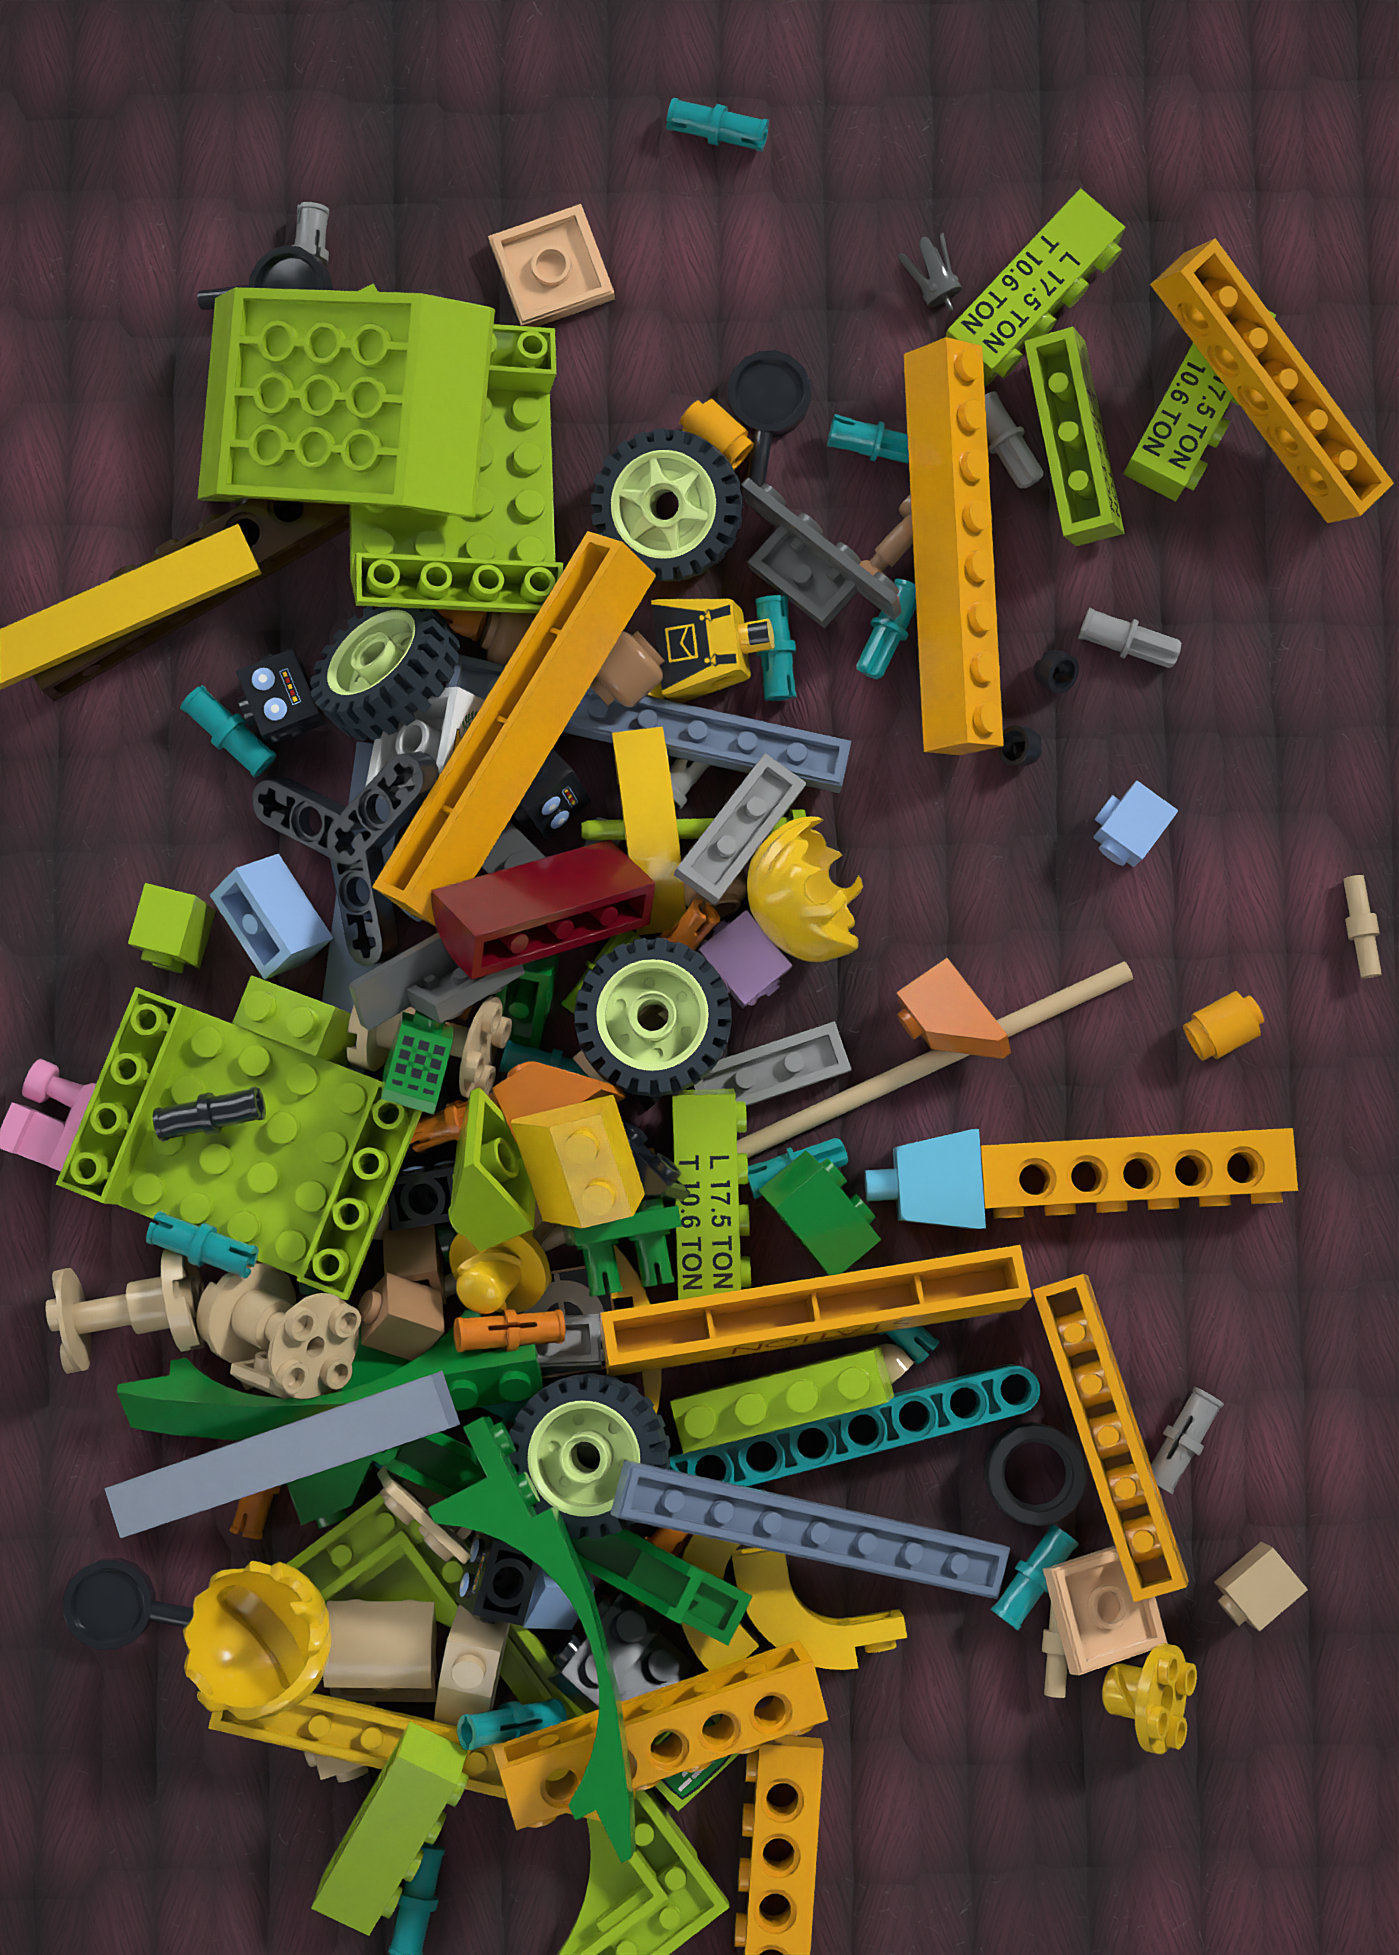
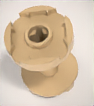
[347,996,512,1098]
[46,1249,208,1374]
[197,1261,361,1399]

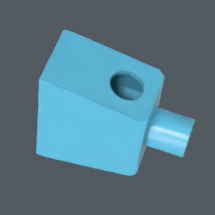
[865,1129,986,1229]

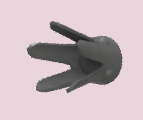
[897,233,963,311]

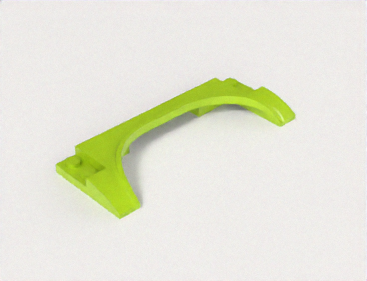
[287,1494,729,1955]

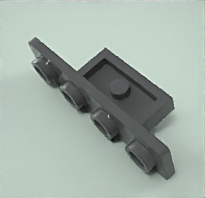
[740,478,902,629]
[349,933,525,1030]

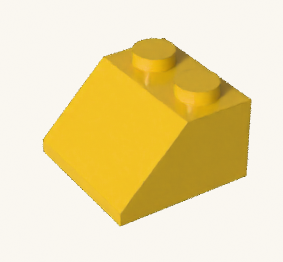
[511,1094,645,1228]

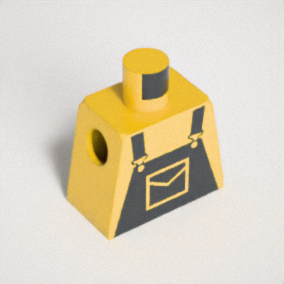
[651,599,775,703]

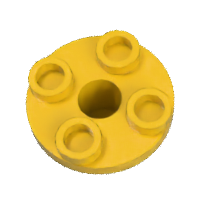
[449,1230,552,1314]
[1102,1643,1197,1754]

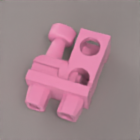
[0,1059,96,1171]

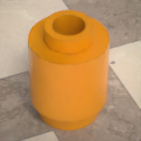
[679,399,754,470]
[1183,991,1264,1061]

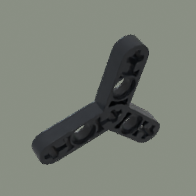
[252,751,439,966]

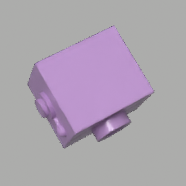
[698,910,792,1009]

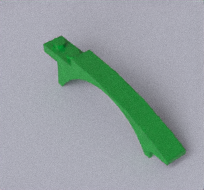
[117,1310,545,1441]
[366,1395,753,1646]
[427,1417,636,1863]

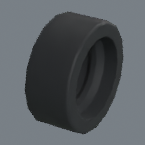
[983,1422,1087,1526]

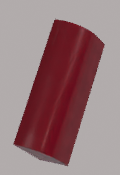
[431,840,655,980]

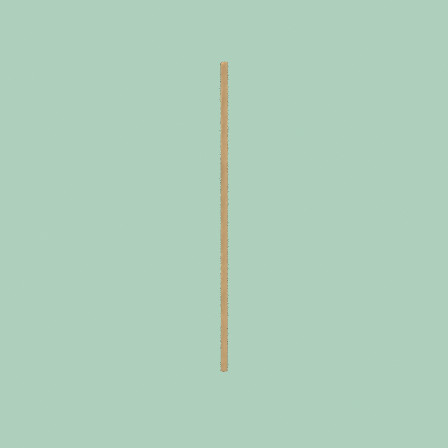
[241,961,1133,1390]

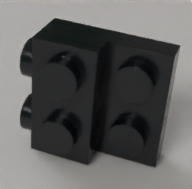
[547,1590,694,1714]

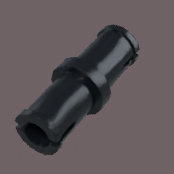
[153,1086,266,1141]

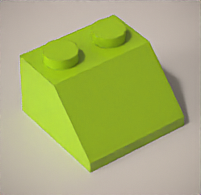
[449,1087,536,1252]

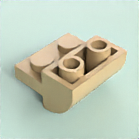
[323,1599,439,1702]

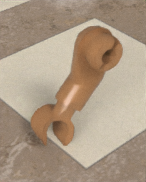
[859,495,913,576]

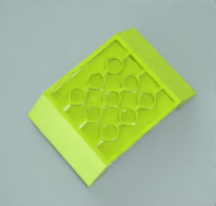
[198,287,495,517]
[349,324,563,614]
[56,987,422,1300]

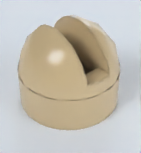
[881,1343,914,1384]

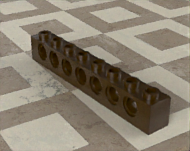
[33,498,350,702]

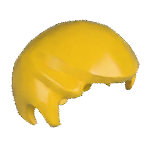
[747,817,863,962]
[183,1561,332,1720]

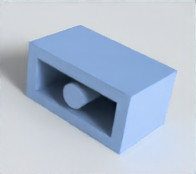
[210,854,333,980]

